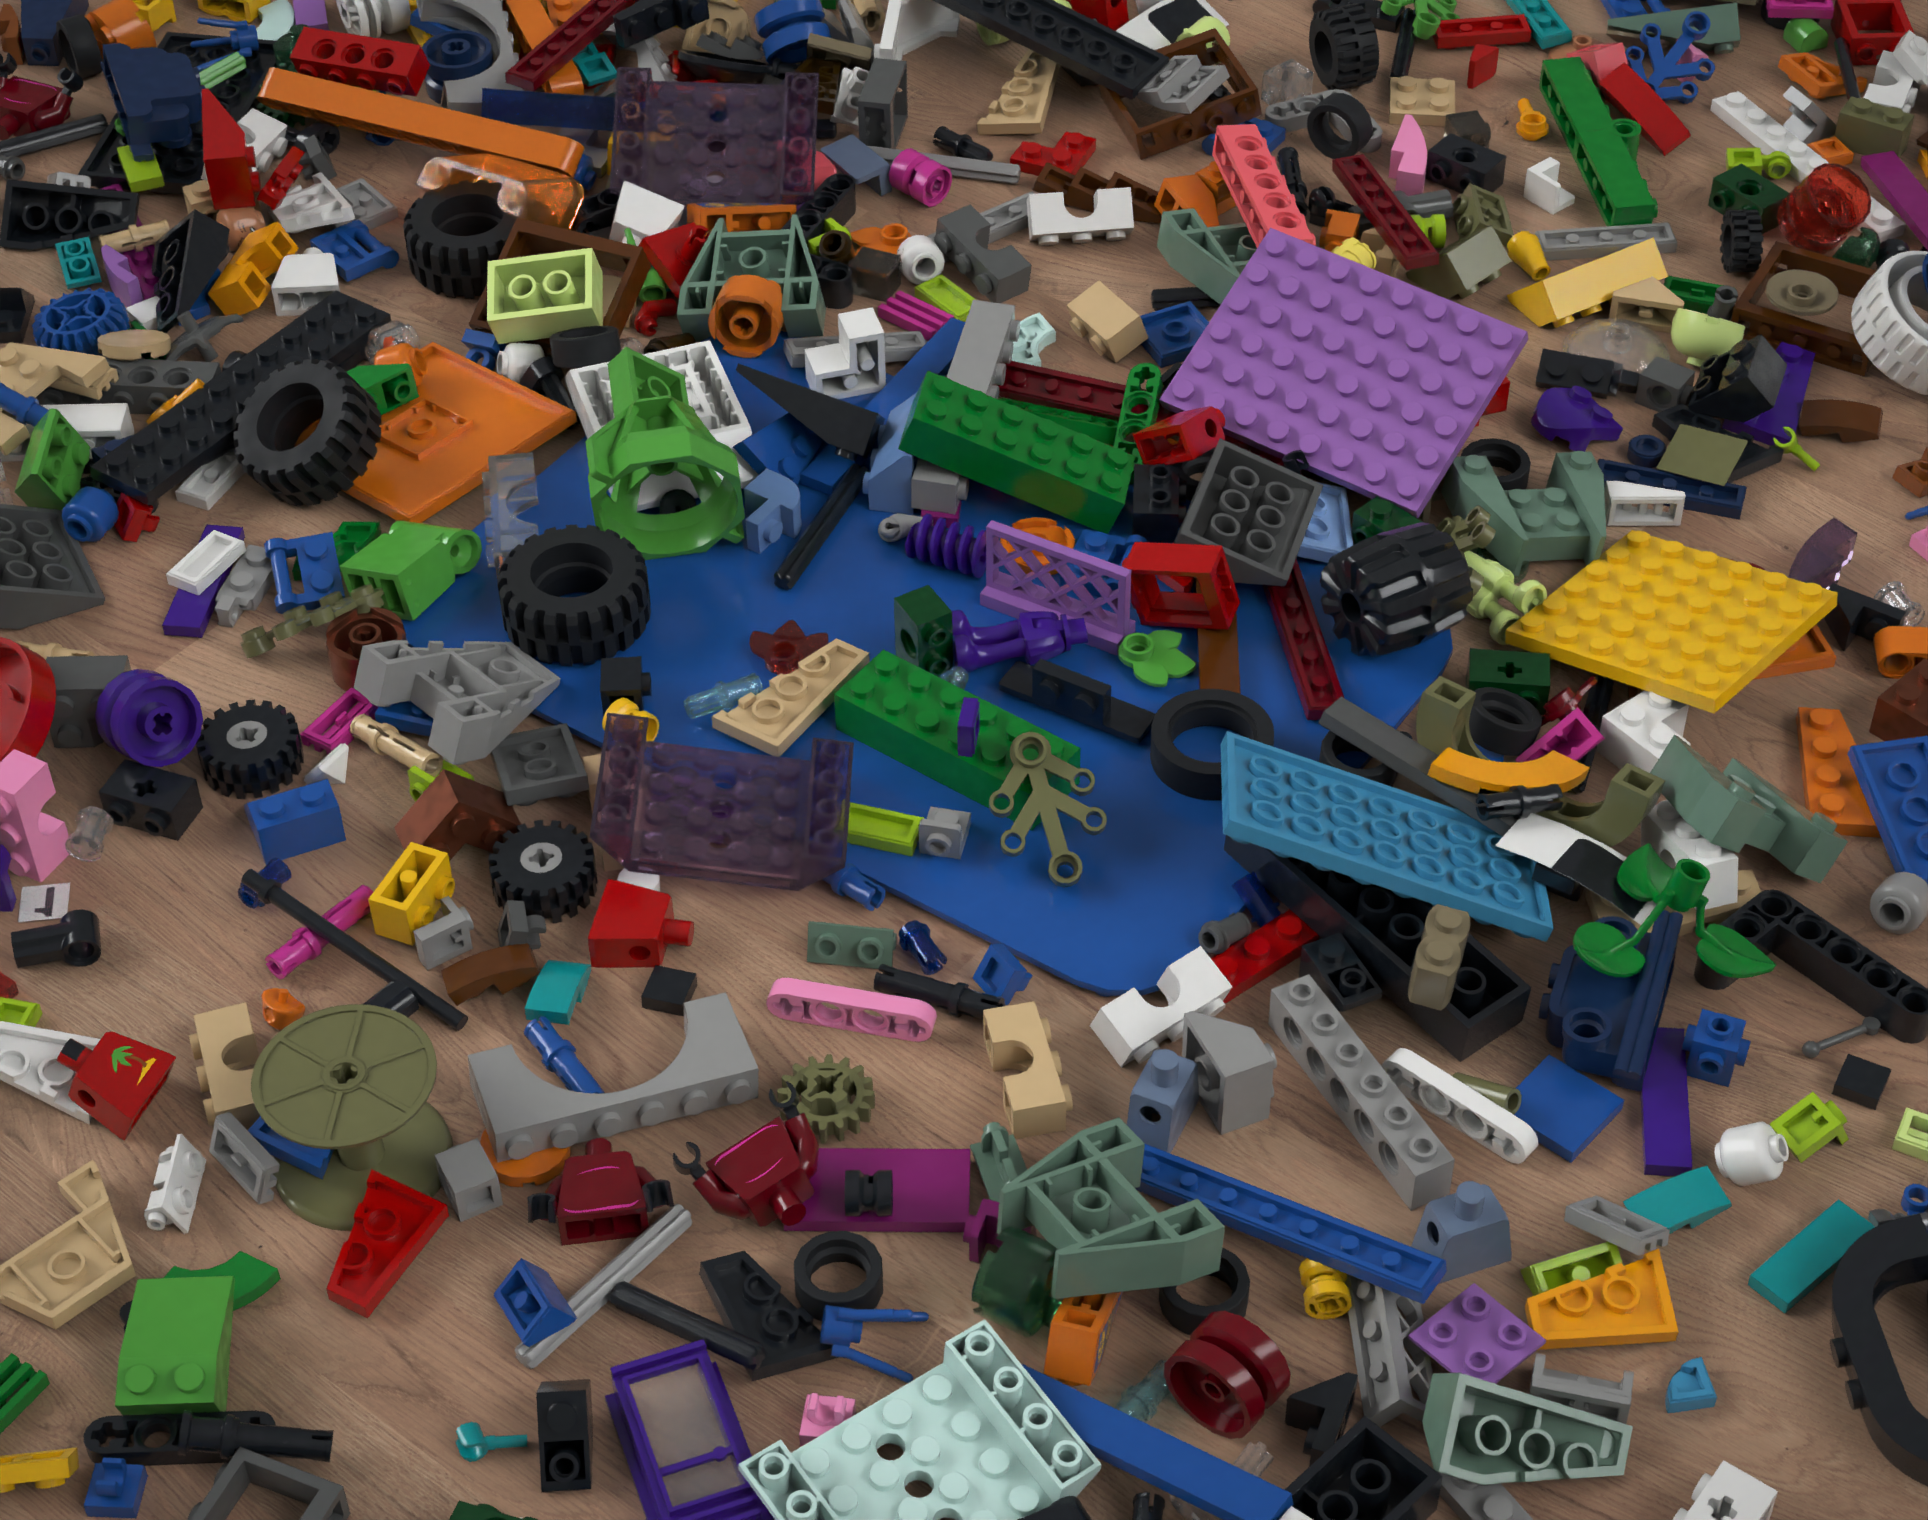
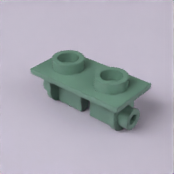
[807,921,897,969]
[970,1122,1027,1202]

